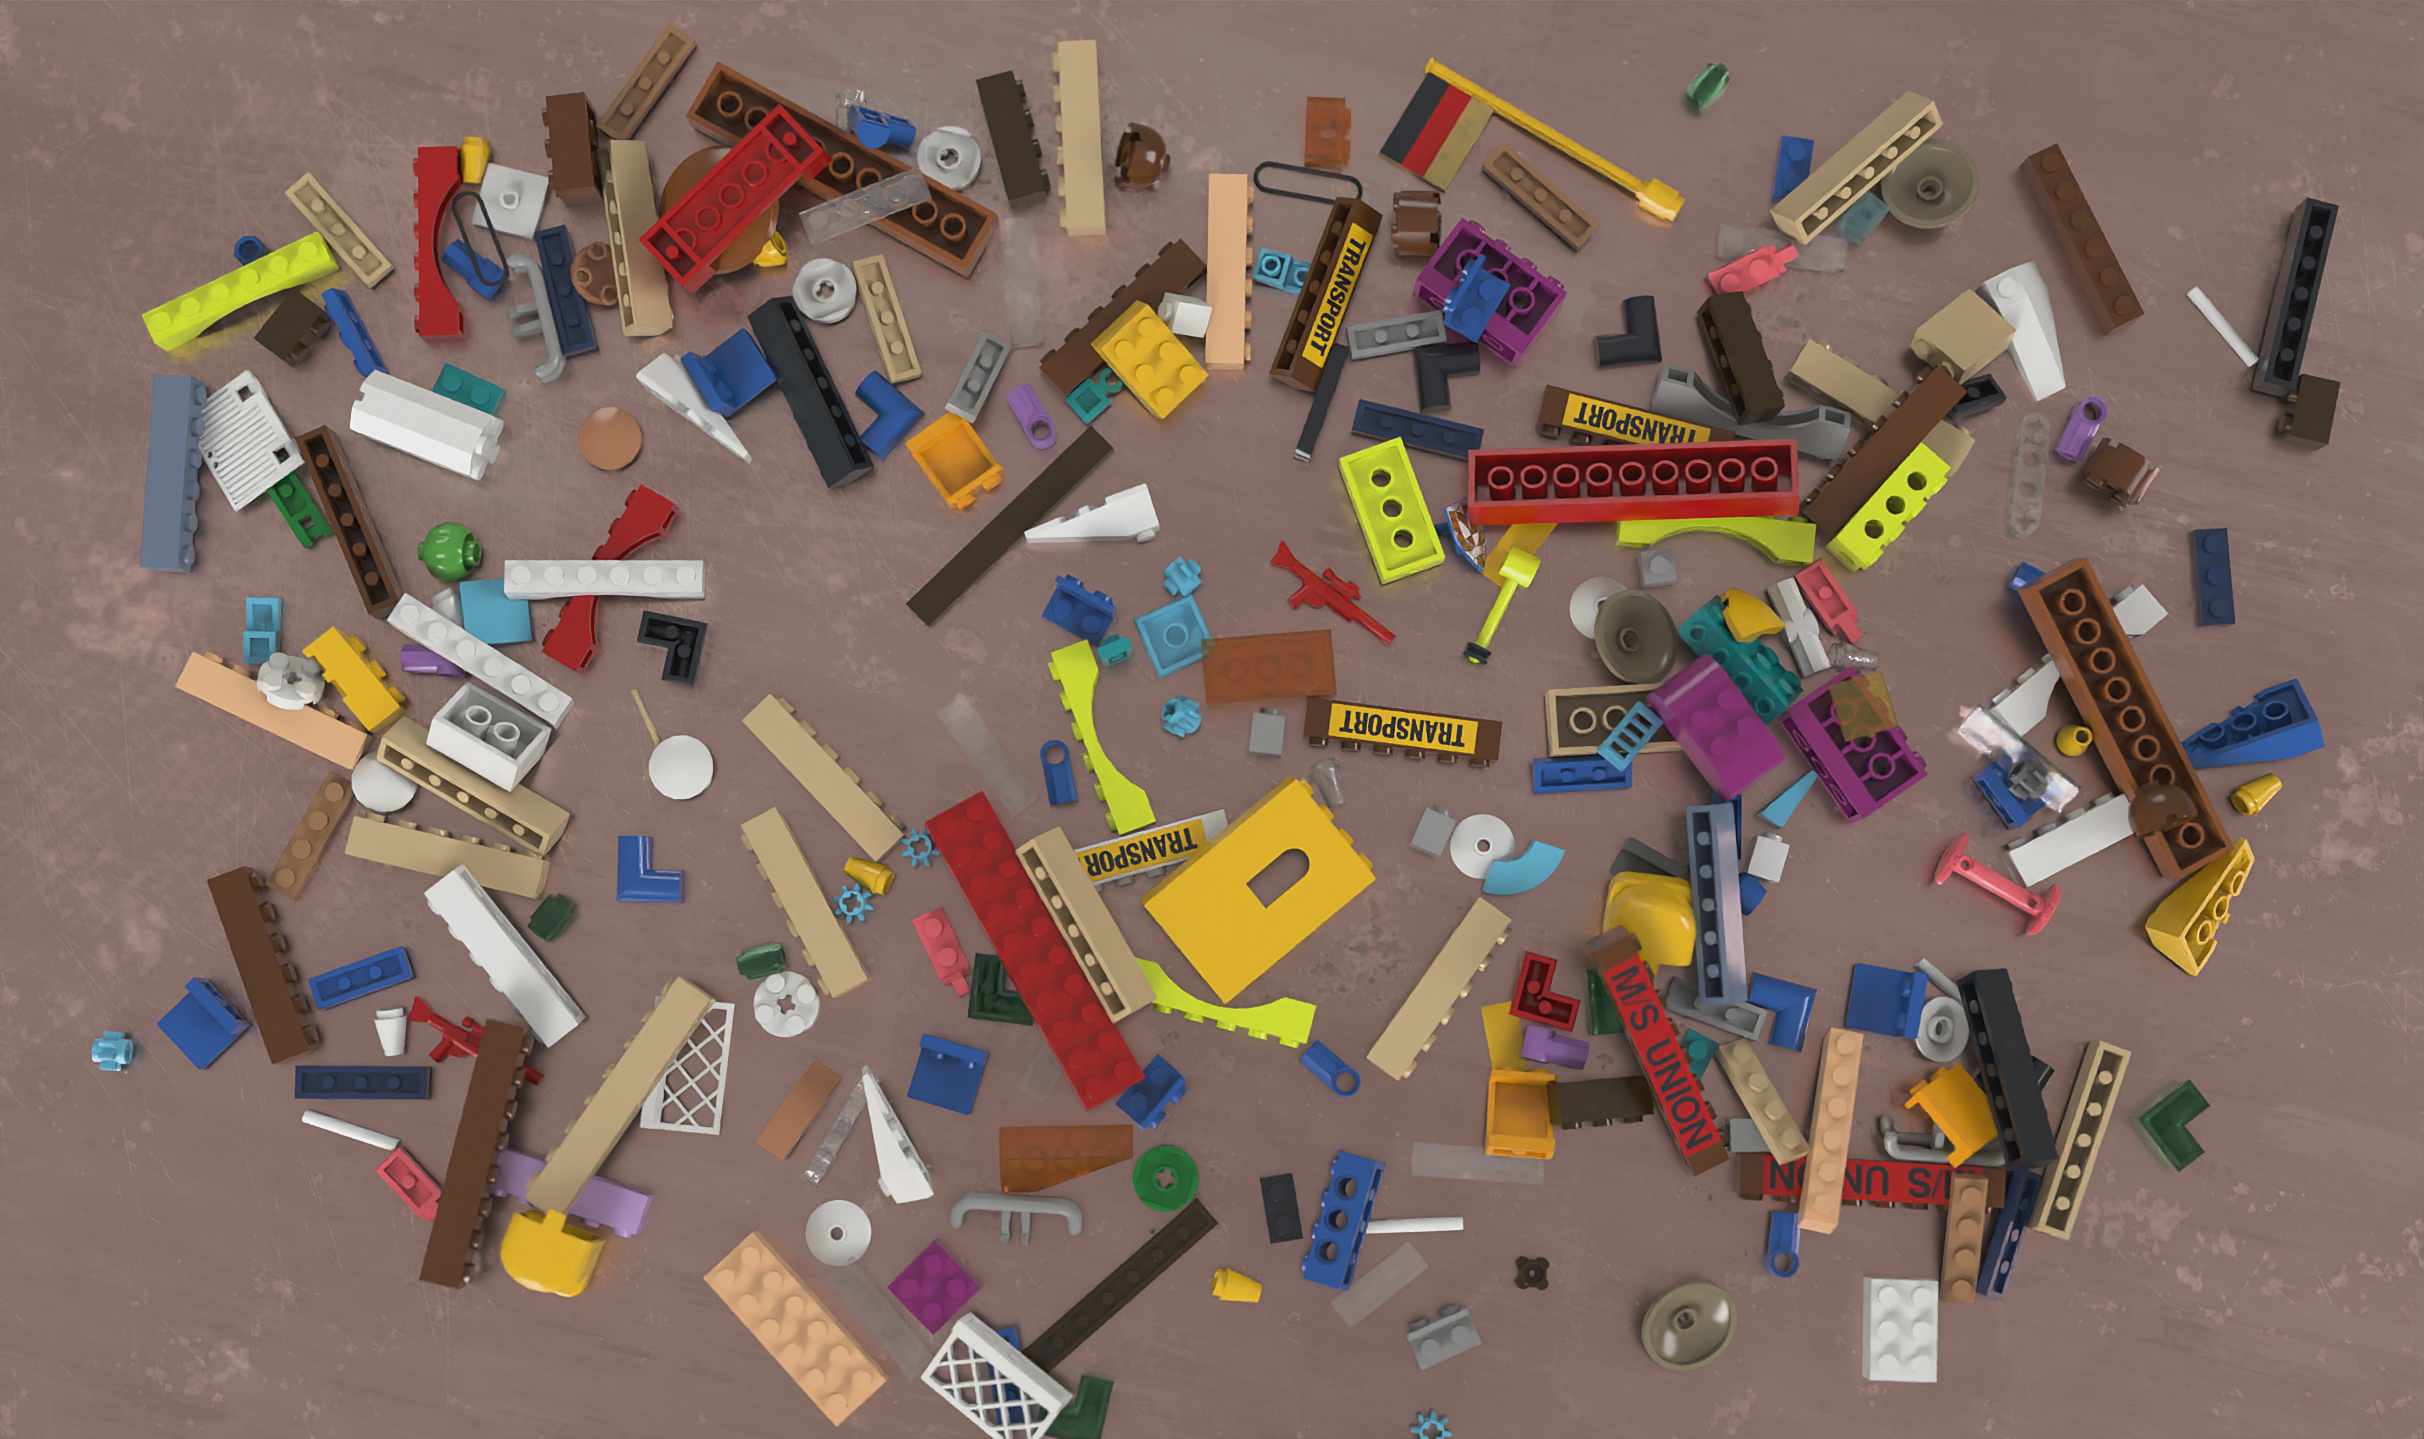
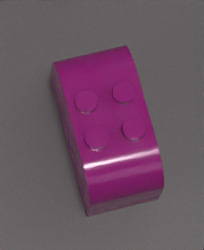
[1645,654,1785,804]

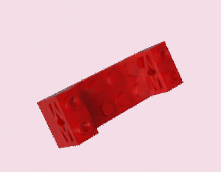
[638,104,833,293]

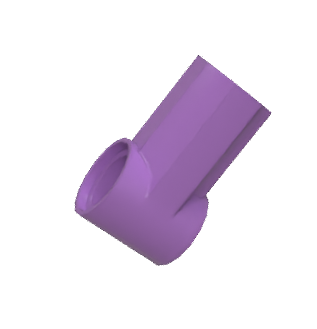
[1006,383,1057,449]
[2055,396,2108,462]
[400,644,467,677]
[1520,1025,1590,1070]

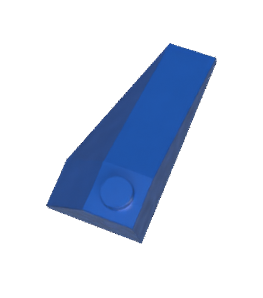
[2181,678,2325,768]

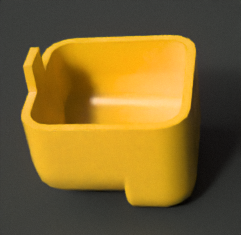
[1602,871,1696,979]
[500,1209,605,1297]

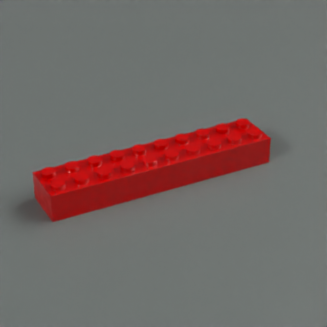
[1468,439,1799,526]
[924,790,1146,1112]

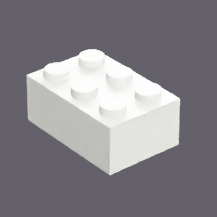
[426,681,551,792]
[1862,1276,1938,1382]

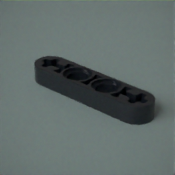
[1293,342,1350,464]

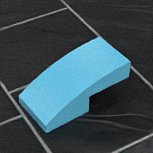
[243,596,282,664]

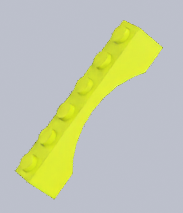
[142,231,341,351]
[1615,516,1816,567]
[1048,639,1157,837]
[1135,957,1316,1049]

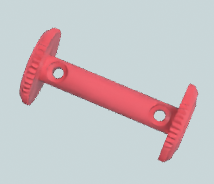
[1934,833,2061,936]

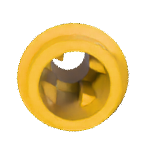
[459,137,492,185]
[2057,724,2092,756]
[2231,773,2282,816]
[844,856,895,896]
[1211,1267,1262,1303]

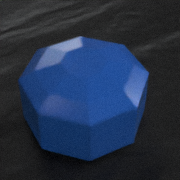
[234,236,268,266]

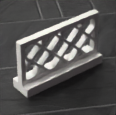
[640,996,735,1135]
[921,1312,1073,1439]

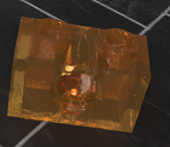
[1304,97,1351,169]

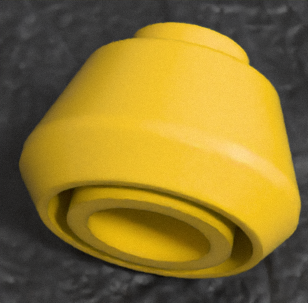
[752,229,788,267]

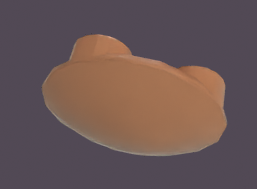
[571,242,619,305]
[577,407,643,472]

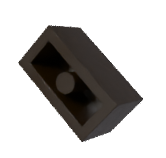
[254,288,331,368]
[2278,374,2341,450]

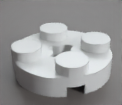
[917,126,982,191]
[793,258,858,324]
[257,652,325,710]
[753,972,820,1037]

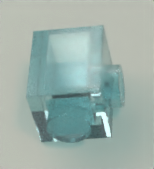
[1836,191,1891,245]

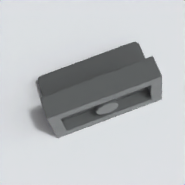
[1609,837,1688,879]

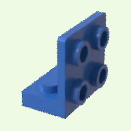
[1442,254,1510,343]
[680,328,777,417]
[1041,574,1117,648]
[1972,740,2063,830]
[1845,963,1928,1039]
[157,977,250,1070]
[907,1033,989,1115]
[1115,1054,1188,1131]

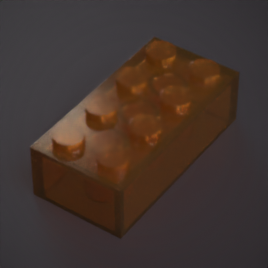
[1200,629,1337,708]

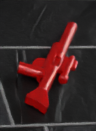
[1270,541,1396,646]
[407,996,544,1086]

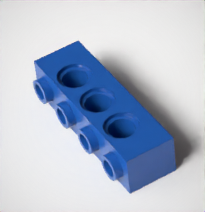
[1302,1150,1386,1292]

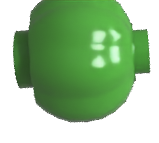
[417,522,481,582]

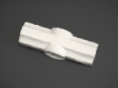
[1766,577,1831,678]

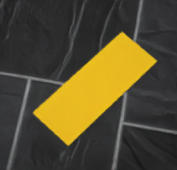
[1477,523,1558,589]
[1481,1001,1530,1072]

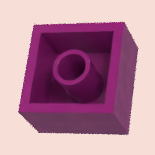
[887,1238,983,1335]

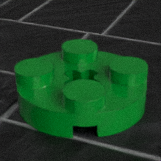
[1133,1145,1198,1212]

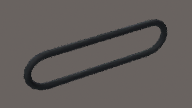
[1253,161,1363,204]
[452,191,509,287]

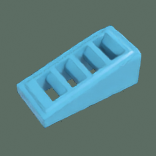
[1596,701,1664,772]
[1756,770,1818,830]

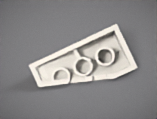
[635,353,752,464]
[1024,483,1160,543]
[861,1065,934,1204]

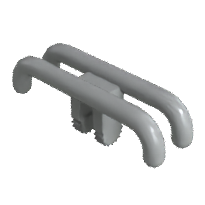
[505,254,566,383]
[1880,1115,2005,1167]
[949,1192,1083,1245]

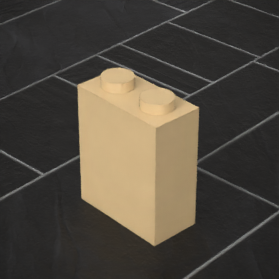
[1909,288,2016,385]

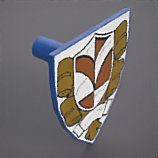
[1434,496,1486,572]

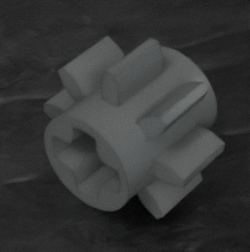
[2008,760,2049,800]

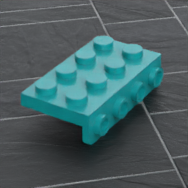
[1678,595,1804,726]

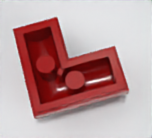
[1509,951,1581,1032]

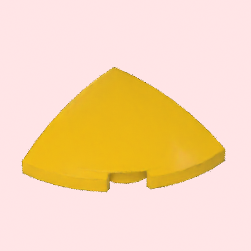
[1721,587,1785,642]

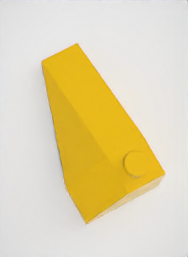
[2145,838,2255,976]

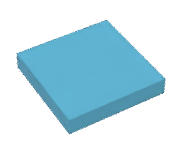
[458,578,532,646]
[1133,594,1218,679]

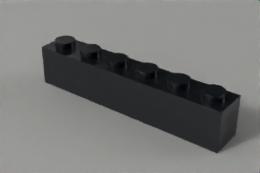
[2252,198,2339,397]
[747,296,874,488]
[1956,968,2059,1171]

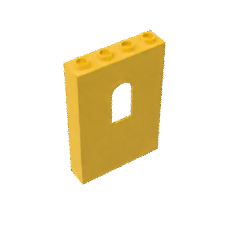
[1139,775,1376,1004]

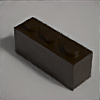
[1546,1075,1654,1130]

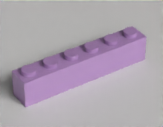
[490,1147,654,1238]

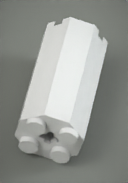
[350,370,504,481]

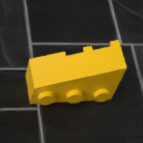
[302,627,408,734]

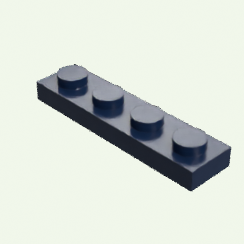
[534,224,597,357]
[1351,399,1484,460]
[294,1066,430,1100]
[1975,1169,2043,1302]

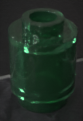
[1684,61,1731,110]
[527,892,575,942]
[736,941,787,980]

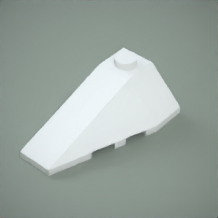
[1976,261,2066,402]

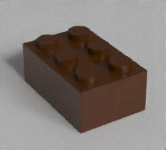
[542,92,604,207]

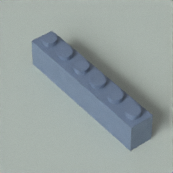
[140,375,207,573]
[1686,803,1748,1005]

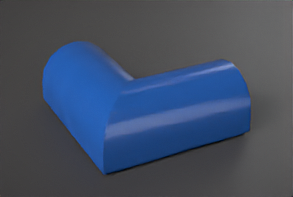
[848,105,916,148]
[855,370,925,461]
[616,836,684,903]
[1745,972,1817,1053]

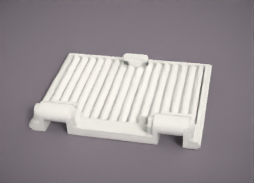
[198,369,305,512]

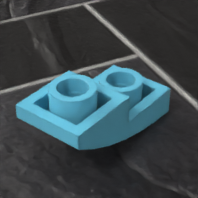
[1252,247,1311,295]

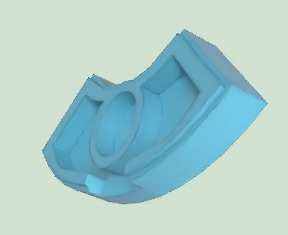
[1482,839,1565,895]

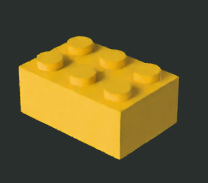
[1090,300,1209,420]

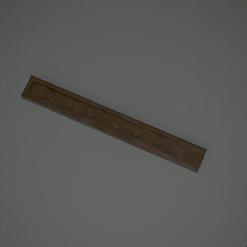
[906,426,1114,628]
[1021,1199,1219,1374]

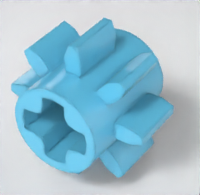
[1163,557,1202,597]
[1161,694,1201,737]
[901,828,940,867]
[833,884,874,924]
[92,1031,133,1071]
[1410,1410,1453,1439]

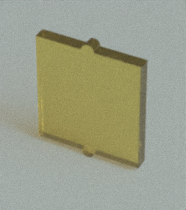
[1828,671,1898,742]

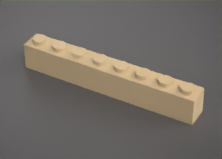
[524,977,716,1215]

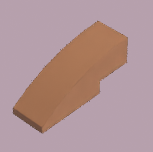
[755,1060,843,1161]

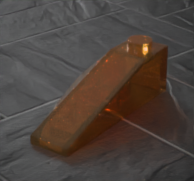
[999,1124,1133,1193]

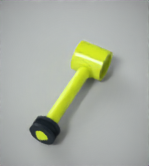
[1463,545,1541,665]

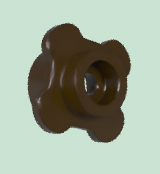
[1516,1257,1549,1290]

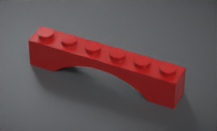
[413,146,465,343]
[542,484,679,674]

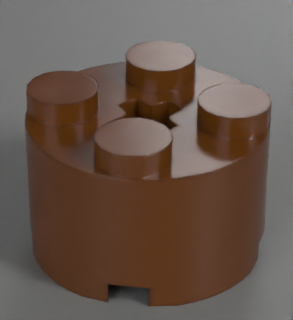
[1391,190,1441,256]
[2082,437,2160,508]

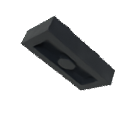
[1260,1173,1303,1244]

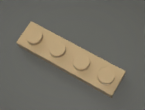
[284,172,394,289]
[851,254,922,384]
[1714,1038,1811,1165]

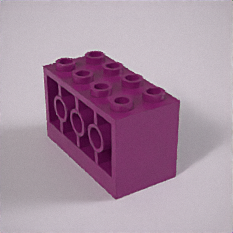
[1413,218,1567,368]
[1777,666,1928,824]

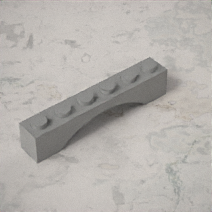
[1651,363,1851,461]

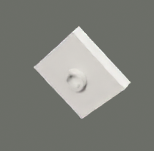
[471,163,550,241]

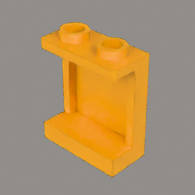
[905,411,1004,510]
[1904,1063,1998,1168]
[1485,1066,1557,1160]

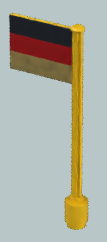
[1379,58,1685,221]

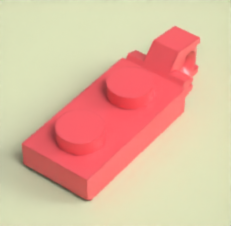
[1707,243,1799,295]
[1792,558,1863,646]
[912,906,972,997]
[375,1147,442,1222]

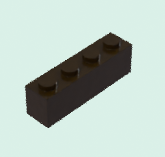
[976,70,1051,209]
[1697,291,1785,426]

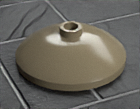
[1881,139,1979,229]
[1595,589,1678,685]
[1642,1280,1737,1371]

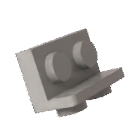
[1405,1303,1482,1370]

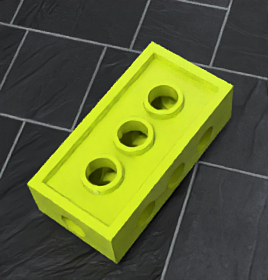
[1338,437,1445,585]
[1824,442,1951,573]

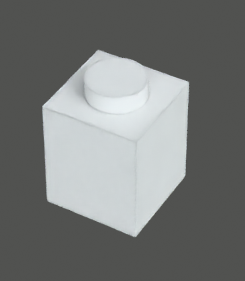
[1157,292,1213,338]
[1743,832,1790,884]

